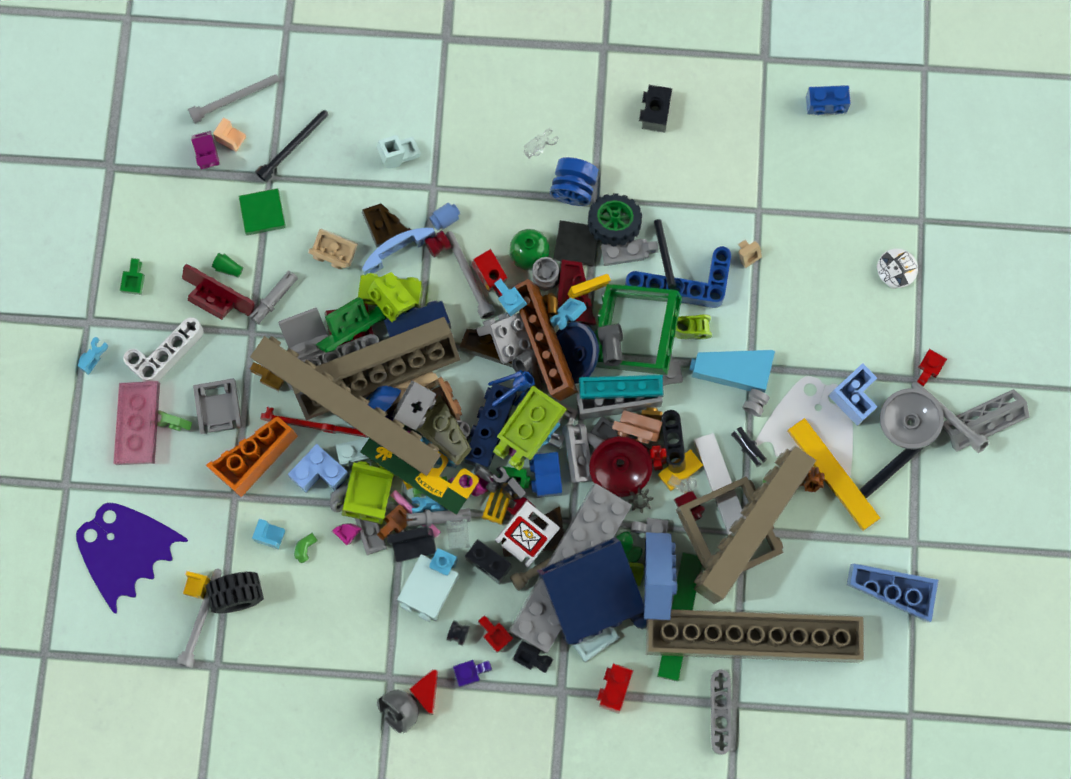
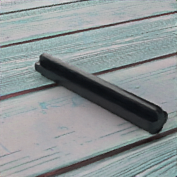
[860,447,924,498]

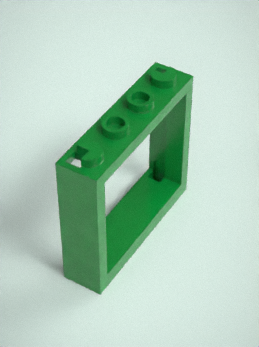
[594,284,682,375]

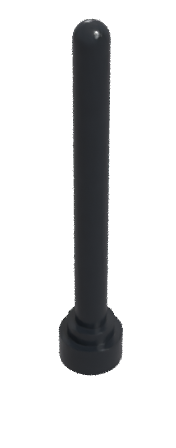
[255,110,328,183]

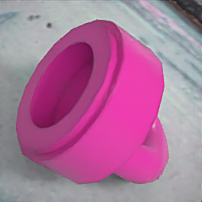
[468,474,488,497]

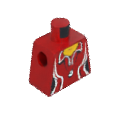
[471,249,507,298]

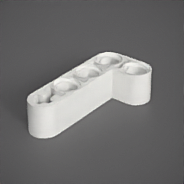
[123,317,203,385]

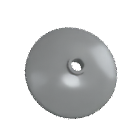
[880,388,944,449]

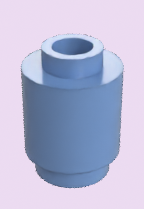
[429,202,460,231]

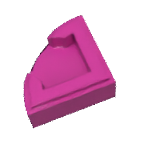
[332,523,361,545]

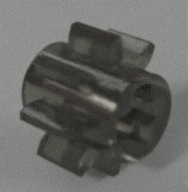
[627,486,653,513]

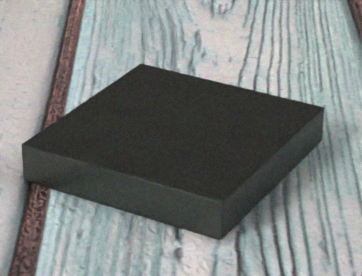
[553,220,597,267]

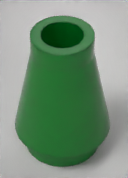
[212,253,244,278]

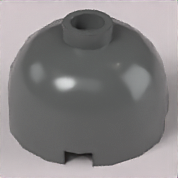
[377,689,419,733]

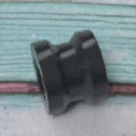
[446,620,470,646]

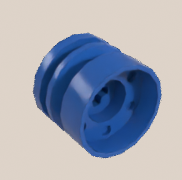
[550,157,599,206]

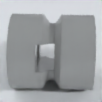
[532,257,559,291]

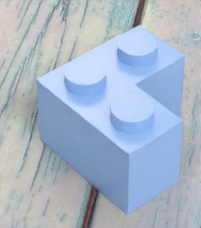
[829,363,877,426]
[288,444,349,493]

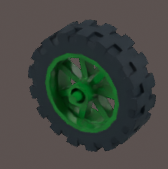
[588,193,642,246]

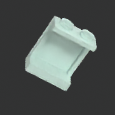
[397,554,459,622]

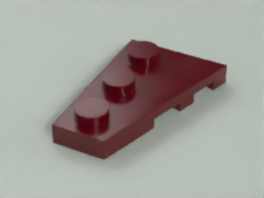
[557,260,596,326]

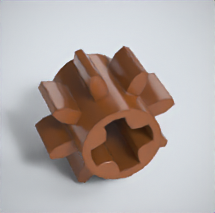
[800,467,825,492]

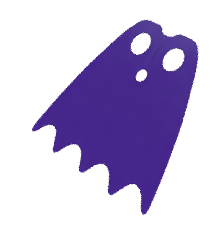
[76,503,188,614]

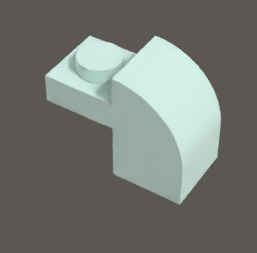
[377,135,420,168]

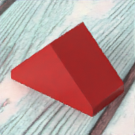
[409,670,438,715]

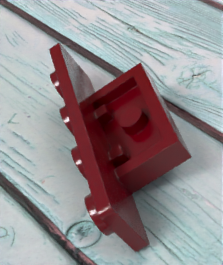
[182,264,255,320]

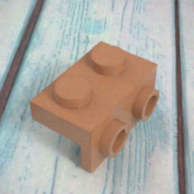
[612,410,662,444]

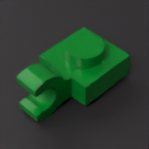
[120,258,145,295]

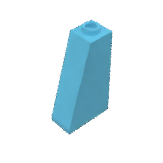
[689,350,775,393]

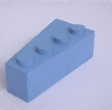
[644,532,677,620]
[847,564,939,622]

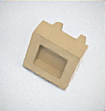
[738,240,762,268]

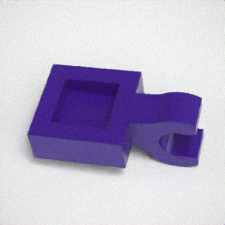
[453,660,492,687]

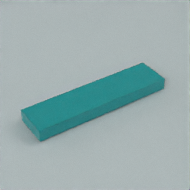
[579,375,664,399]

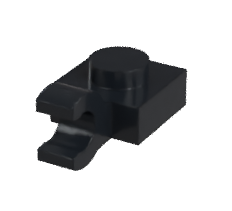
[489,467,526,500]
[512,640,553,673]

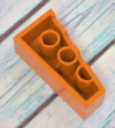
[206,416,298,497]

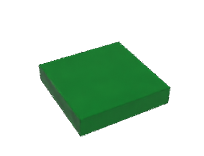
[239,188,286,236]

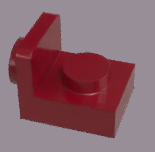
[674,490,705,521]

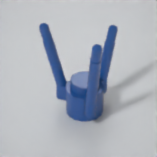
[488,370,535,406]

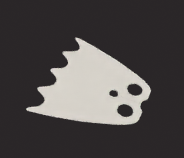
[755,376,853,477]

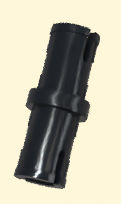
[731,427,767,467]

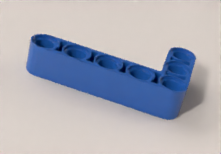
[625,246,731,308]

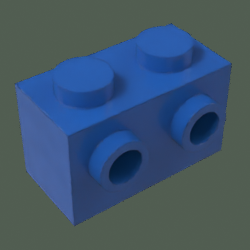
[806,85,851,115]

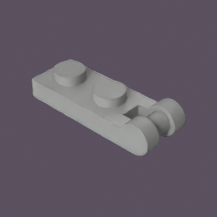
[562,424,592,483]

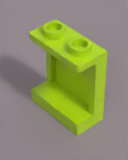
[341,461,394,524]

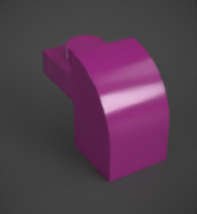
[191,130,220,170]

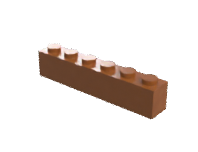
[511,279,578,401]

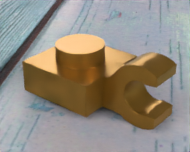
[250,362,284,392]

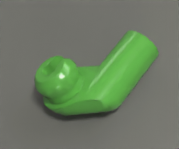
[294,533,318,563]

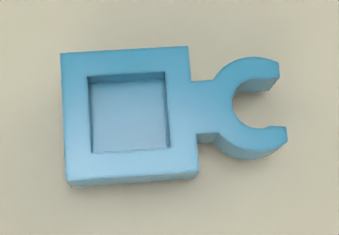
[550,298,587,330]

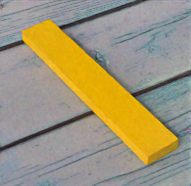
[787,418,880,531]

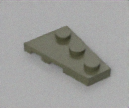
[417,395,472,465]

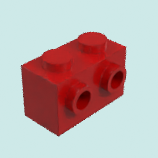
[597,664,633,713]

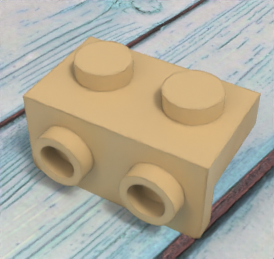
[308,229,358,270]

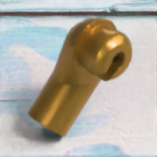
[542,293,558,317]

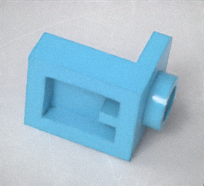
[429,548,458,576]

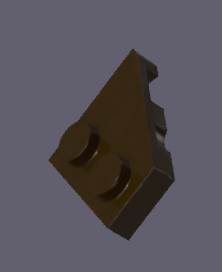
[362,203,412,248]

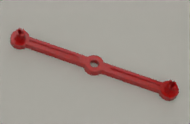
[260,407,368,438]

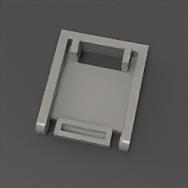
[193,378,242,434]

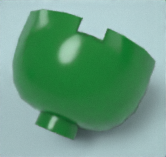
[509,229,549,270]

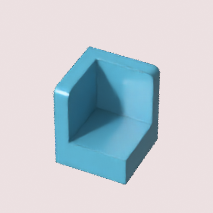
[252,519,285,549]

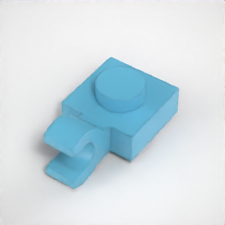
[494,278,527,316]
[77,337,108,375]
[412,496,448,513]

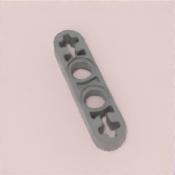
[711,669,731,755]

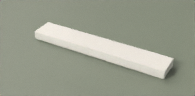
[694,433,743,535]

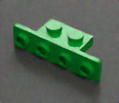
[316,297,387,352]

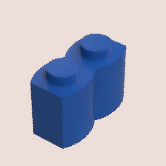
[529,452,562,498]

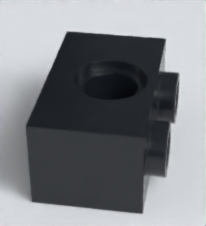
[639,85,672,133]
[465,539,512,585]

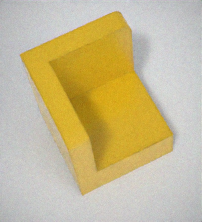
[183,571,210,600]

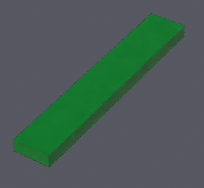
[657,552,702,682]

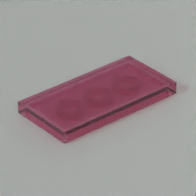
[113,381,160,465]

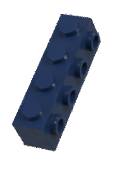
[464,382,517,470]

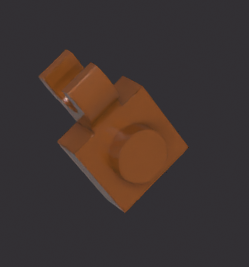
[377,504,414,540]

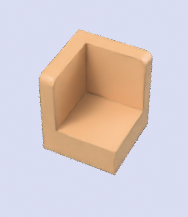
[213,117,246,152]

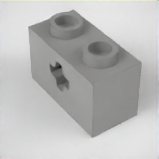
[391,380,436,431]

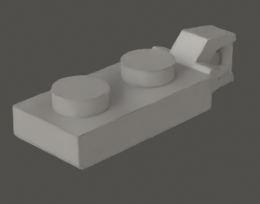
[601,239,659,266]

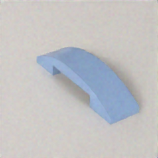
[362,228,435,275]

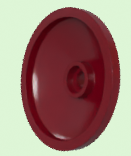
[589,436,652,497]

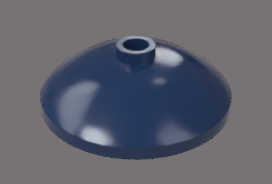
[556,322,599,384]

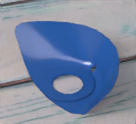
[366,385,401,412]

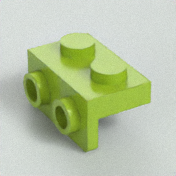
[367,272,416,322]

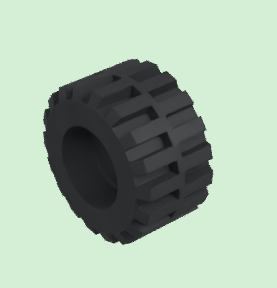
[205,571,264,614]

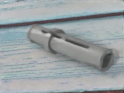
[249,270,298,325]
[406,508,471,527]

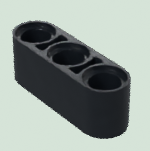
[662,410,686,473]

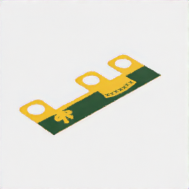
[360,419,479,515]

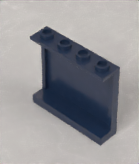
[537,537,645,645]

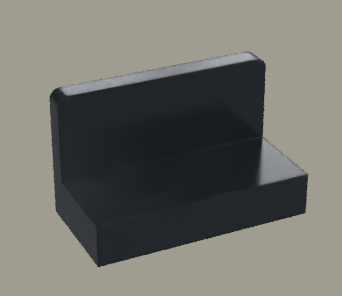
[387,526,436,562]

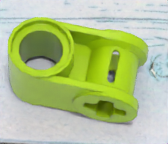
[675,315,712,339]

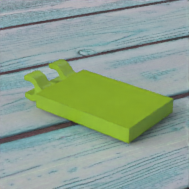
[493,386,567,470]

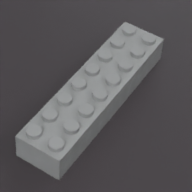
[508,484,632,653]

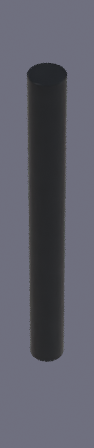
[654,219,676,289]

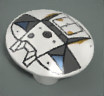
[877,249,918,289]

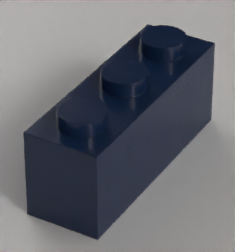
[384,301,451,338]

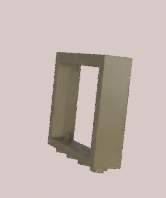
[676,476,784,572]

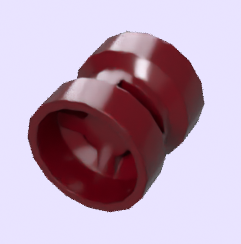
[424,230,452,258]

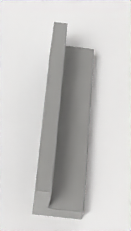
[942,389,1029,452]

